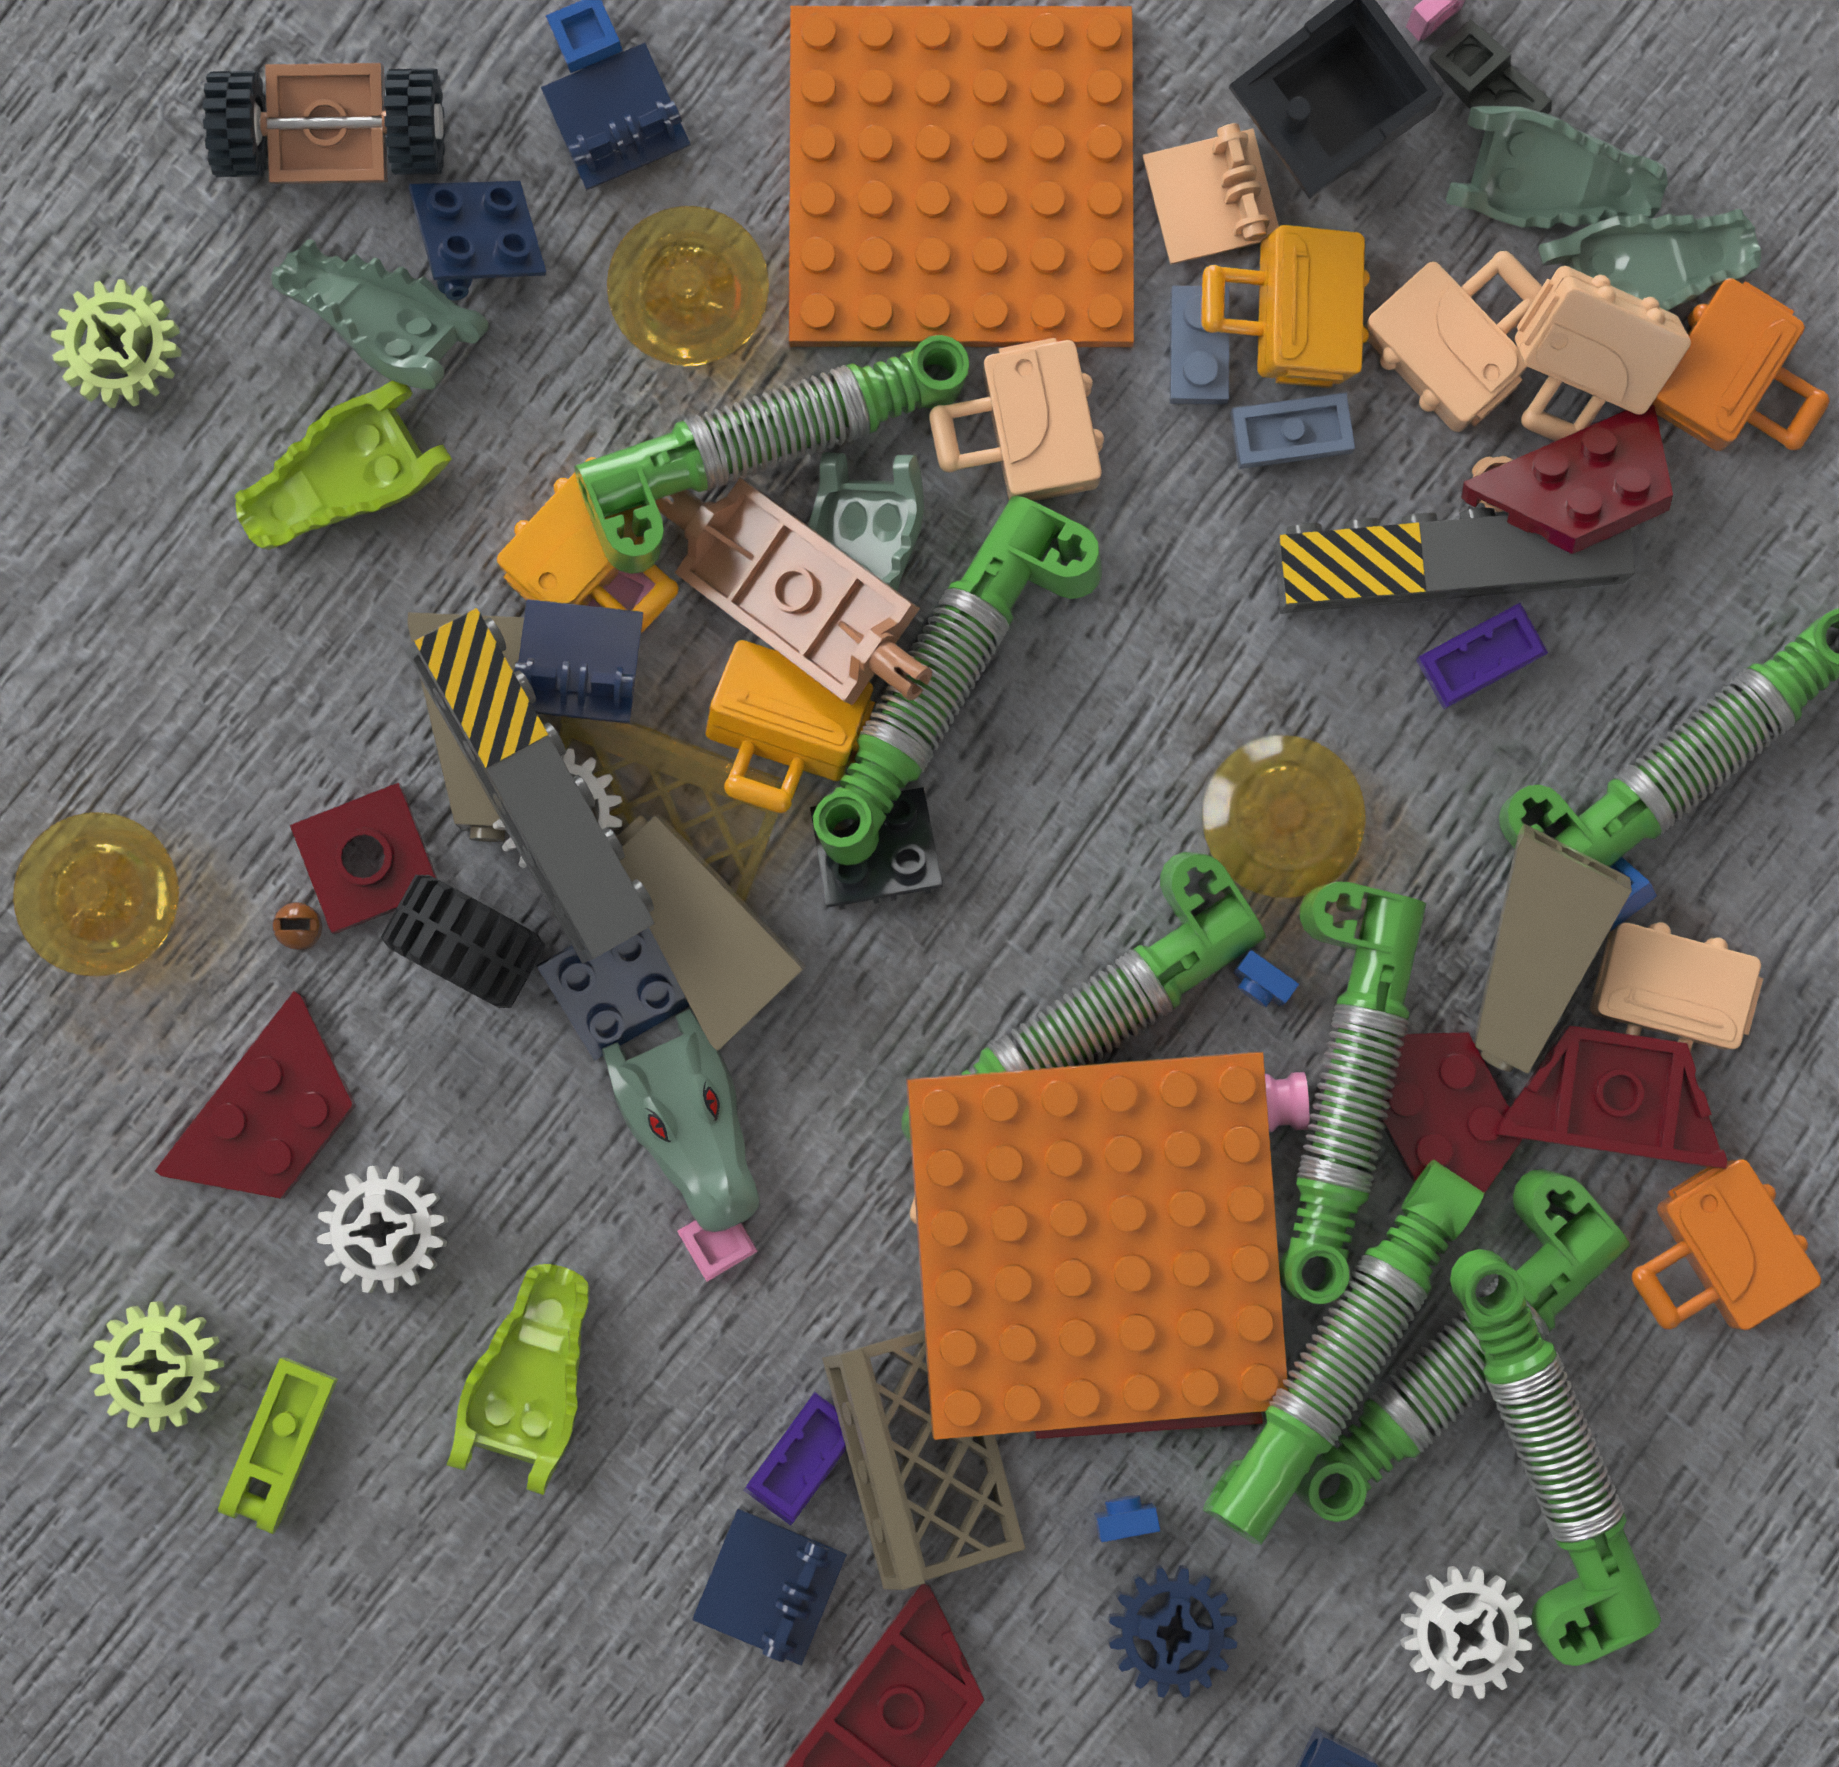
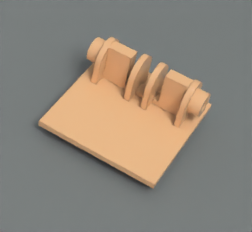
[1142,123,1279,265]

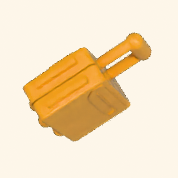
[1201,225,1370,388]
[497,457,679,633]
[705,640,875,813]

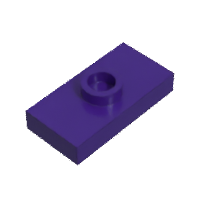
[1416,603,1548,710]
[743,1392,846,1526]

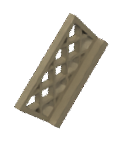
[822,1329,1025,1590]

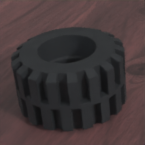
[381,875,546,1008]

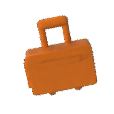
[1652,278,1830,451]
[1632,1159,1821,1330]

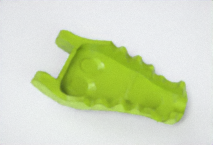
[235,380,453,550]
[446,1264,590,1495]

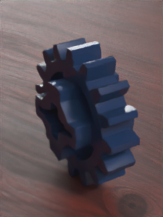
[1108,1565,1238,1698]

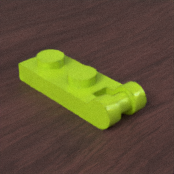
[218,1357,338,1534]

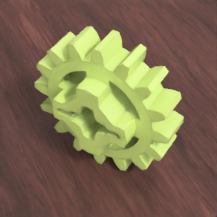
[51,279,182,408]
[90,1301,224,1432]

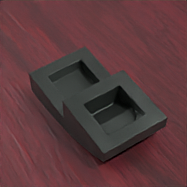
[1429,19,1552,114]

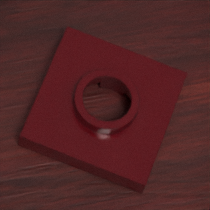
[290,782,438,935]

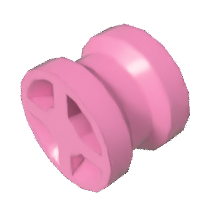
[1265,1072,1310,1132]

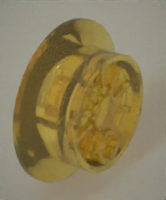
[607,206,769,366]
[1202,735,1366,898]
[13,812,179,977]

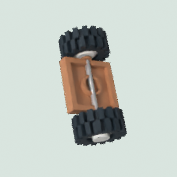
[203,63,445,184]

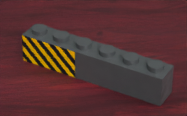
[1274,508,1635,614]
[405,608,655,964]

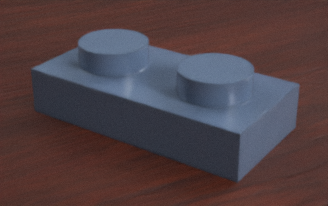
[1170,286,1230,405]
[1230,392,1355,469]

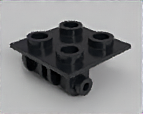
[810,787,943,910]

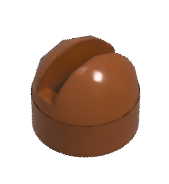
[273,902,322,950]

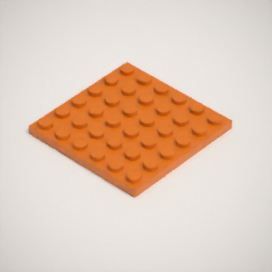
[789,6,1134,347]
[906,1052,1288,1440]

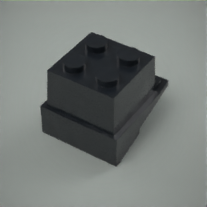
[1229,0,1444,199]

